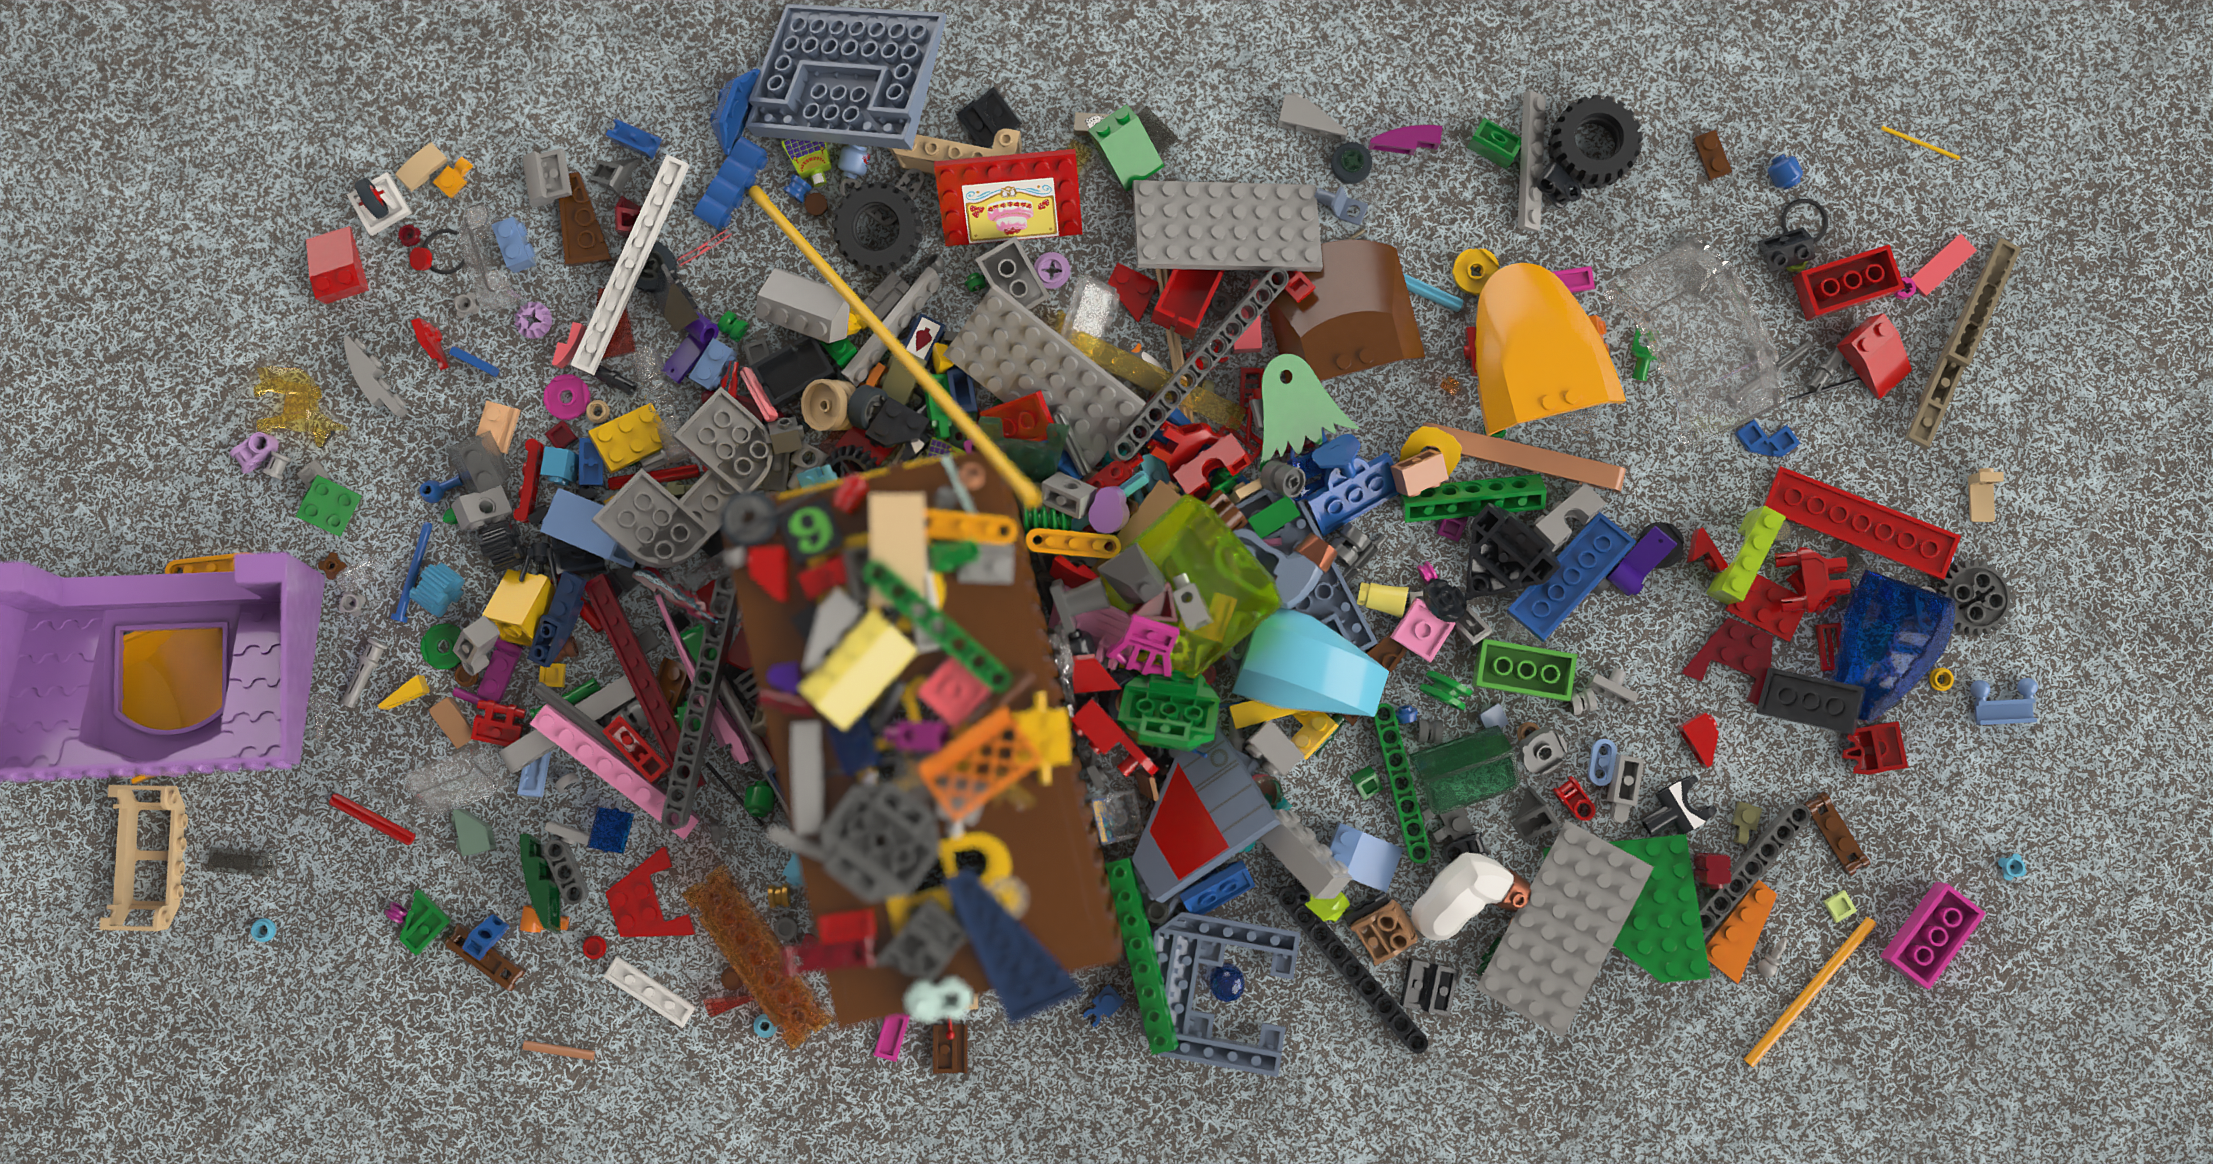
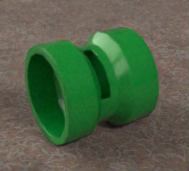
[717,310,749,342]

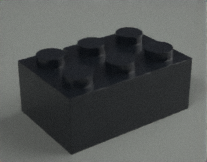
[750,335,838,410]

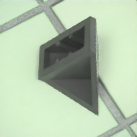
[589,157,641,195]
[1511,784,1561,843]

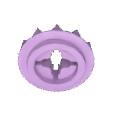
[1034,252,1070,289]
[514,302,552,339]

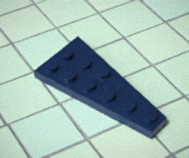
[944,868,1085,1025]

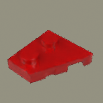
[1107,262,1159,323]
[411,317,449,371]

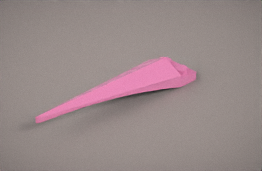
[654,594,755,764]

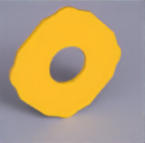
[1399,426,1462,476]

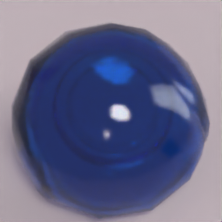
[1209,963,1245,1003]

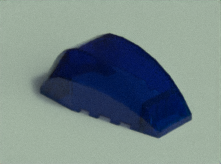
[1830,569,1955,723]

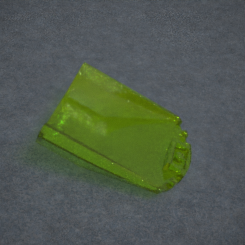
[1100,493,1283,678]

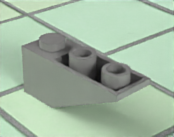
[804,589,862,673]

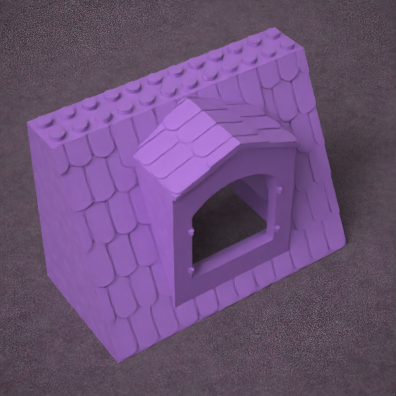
[0,552,325,783]

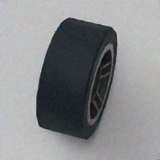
[847,385,889,431]

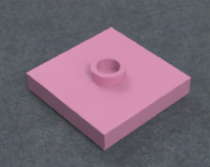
[1390,597,1456,663]

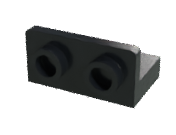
[1758,227,1816,272]

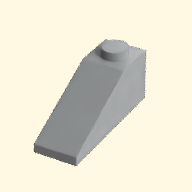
[1277,93,1348,142]

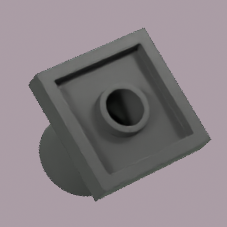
[1050,576,1110,634]

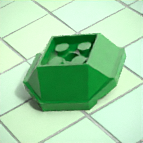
[1117,668,1220,752]

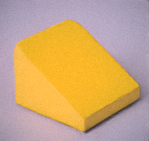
[931,343,954,374]

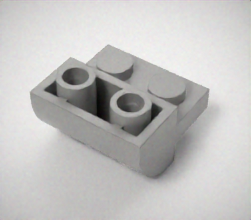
[522,148,572,208]

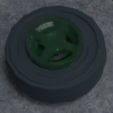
[1331,142,1372,184]

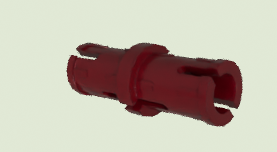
[759,689,815,717]

